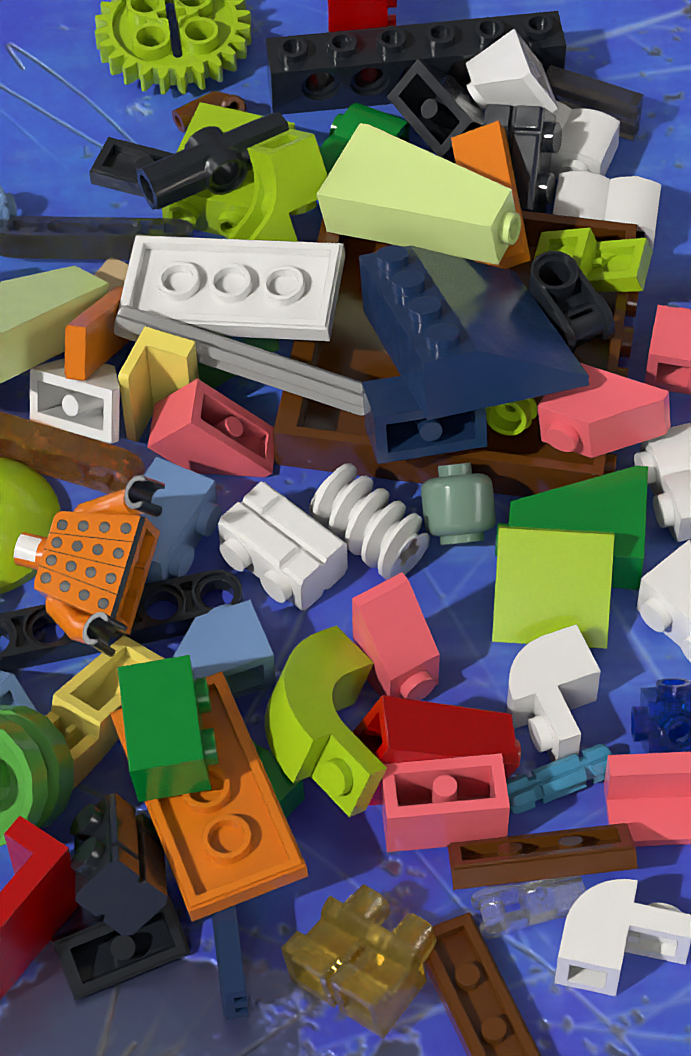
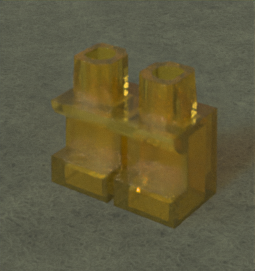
[281,884,436,1039]

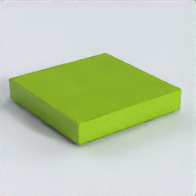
[492,526,615,649]

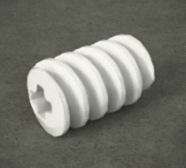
[309,463,430,580]

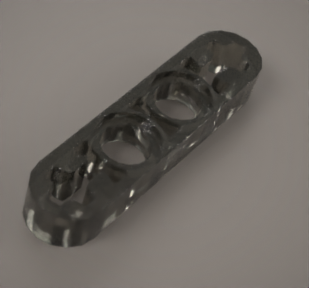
[0,216,193,260]

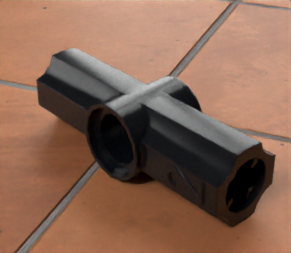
[137,111,289,210]

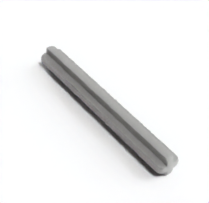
[114,305,364,416]

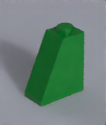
[495,465,648,590]

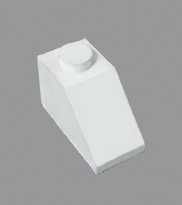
[466,28,559,113]
[30,358,120,444]

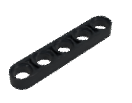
[0,570,243,672]

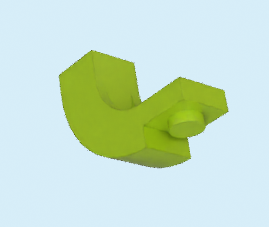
[265,625,387,817]

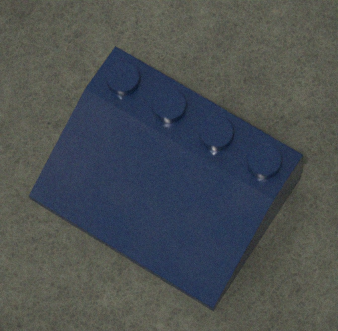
[359,245,589,420]

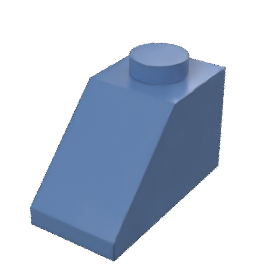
[173,600,276,699]

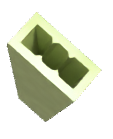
[317,123,521,265]
[0,265,109,384]

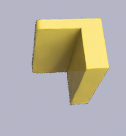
[118,326,199,442]

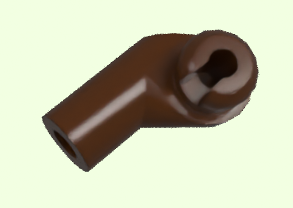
[172,91,247,133]

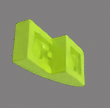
[530,228,653,292]

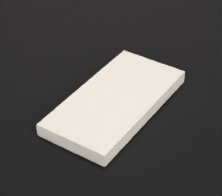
[117,235,345,341]

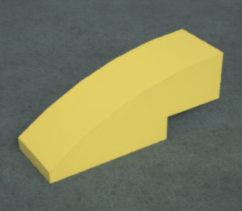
[46,635,165,789]

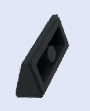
[50,894,191,1000]

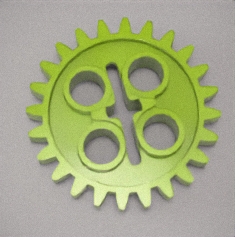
[95,0,252,95]

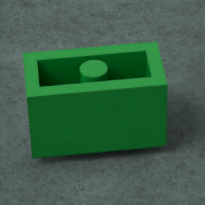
[117,655,219,802]

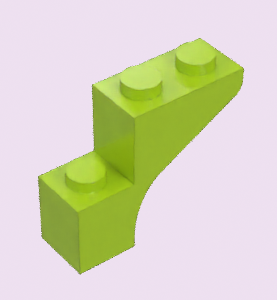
[227,129,328,242]

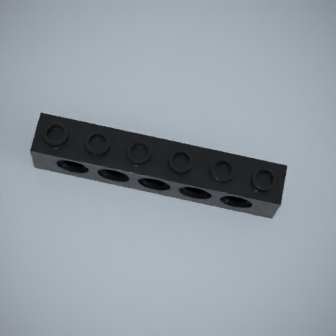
[266,11,566,115]

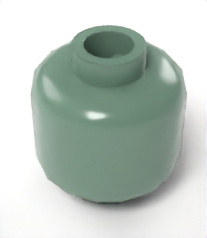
[421,463,496,545]

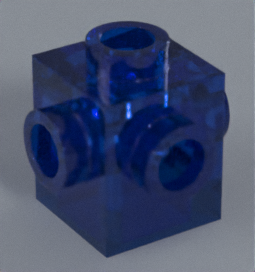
[630,678,691,754]

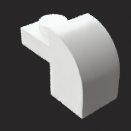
[506,624,601,762]
[554,879,691,996]

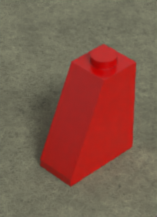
[352,695,521,806]

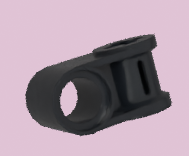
[528,251,615,354]

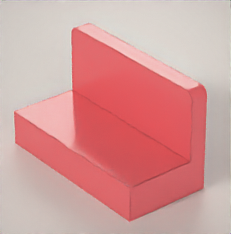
[604,752,691,847]

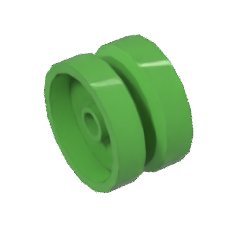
[0,705,74,846]

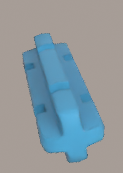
[506,744,612,814]

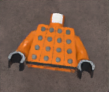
[14,475,165,657]

